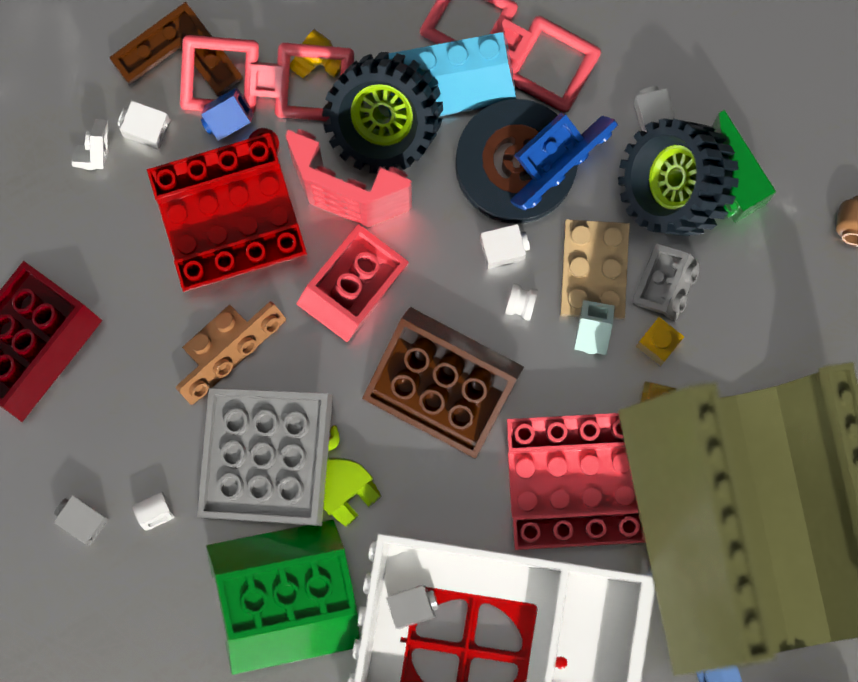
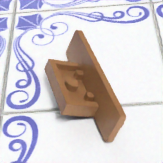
[176,301,286,405]

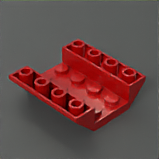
[146,132,307,292]

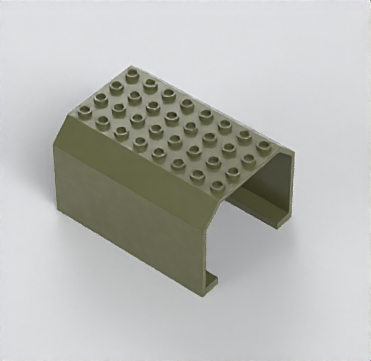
[618,362,858,676]

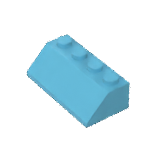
[383,32,517,121]

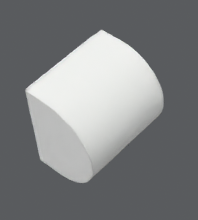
[132,492,175,530]

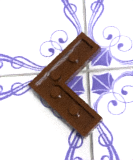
[109,2,243,97]

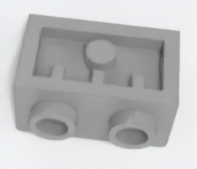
[632,243,699,321]

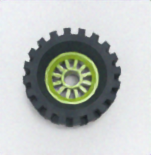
[322,52,443,174]
[618,118,739,236]

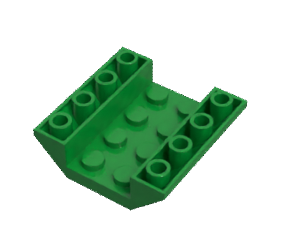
[206,519,360,675]

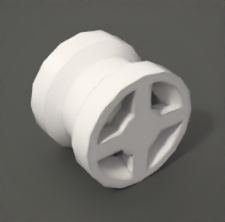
[505,283,538,321]

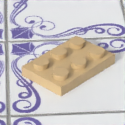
[560,220,630,320]

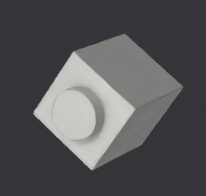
[54,495,108,546]
[386,585,439,630]

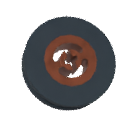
[455,99,578,224]

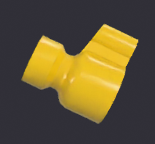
[290,29,341,79]

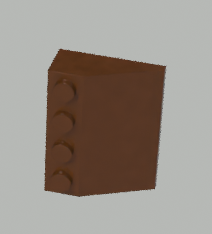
[362,307,524,459]

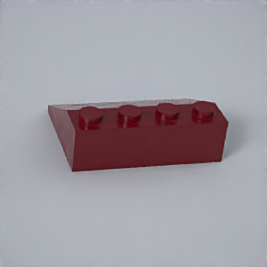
[0,261,103,422]

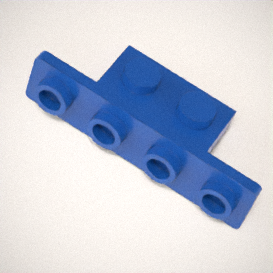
[510,113,618,210]

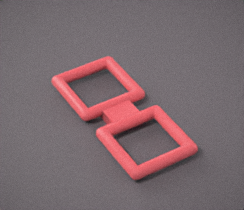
[420,0,601,113]
[180,35,355,121]

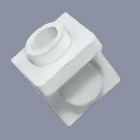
[72,119,109,170]

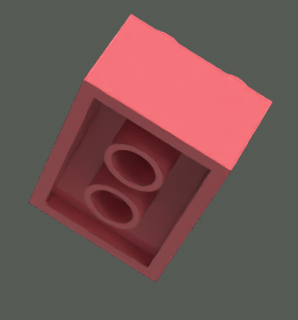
[296,224,409,343]

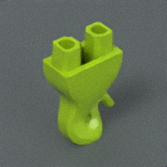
[323,425,382,527]

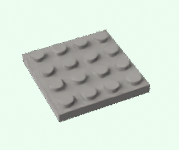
[197,388,333,526]

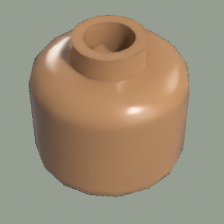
[836,196,858,246]

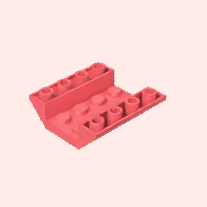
[286,129,412,228]
[507,413,646,550]

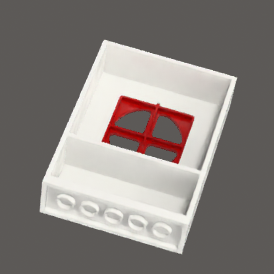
[348,534,655,682]

